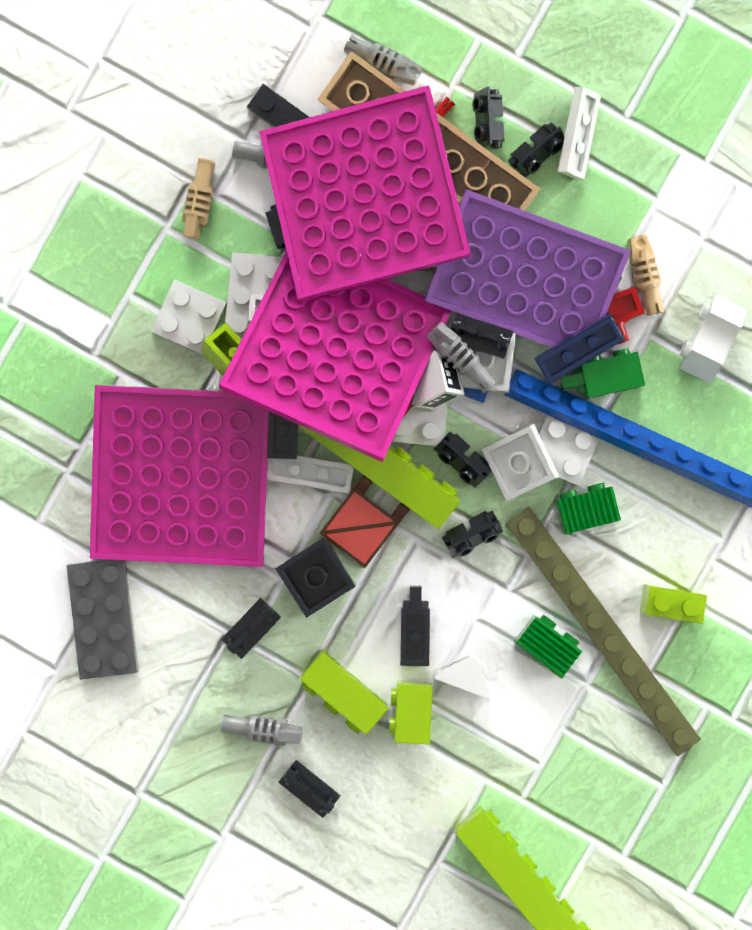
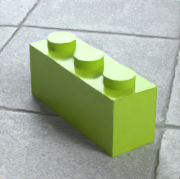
[300,650,389,735]

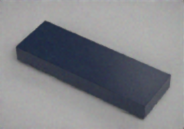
[534,313,625,384]

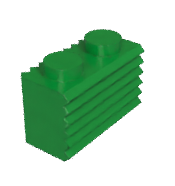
[554,482,621,535]
[513,614,582,679]

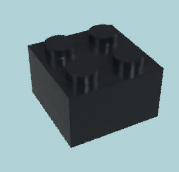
[275,536,356,618]

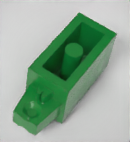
[559,348,645,400]

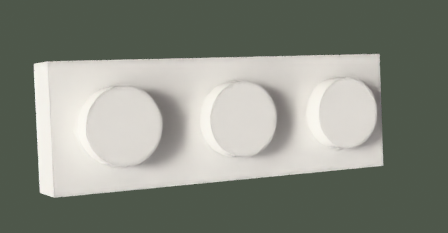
[558,87,601,179]
[267,456,354,494]

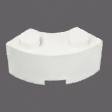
[679,295,747,383]

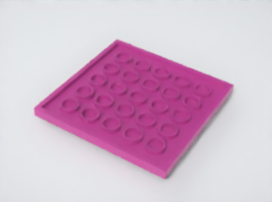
[259,85,472,301]
[219,250,451,462]
[90,385,269,567]

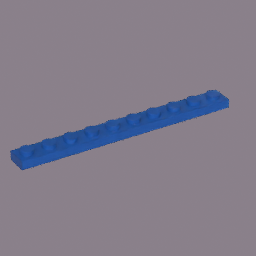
[504,369,752,508]

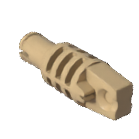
[182,158,215,240]
[627,234,665,316]

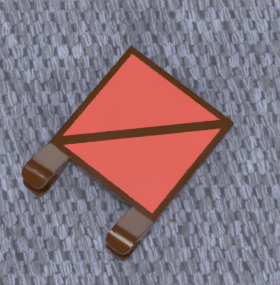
[320,475,410,568]

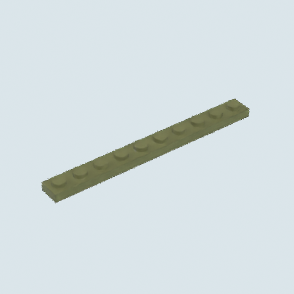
[506,507,701,756]

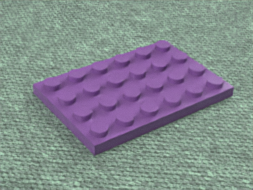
[424,189,631,347]

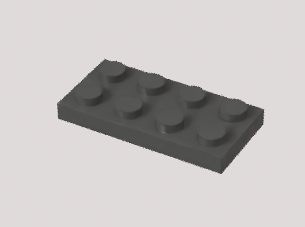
[66,560,139,680]

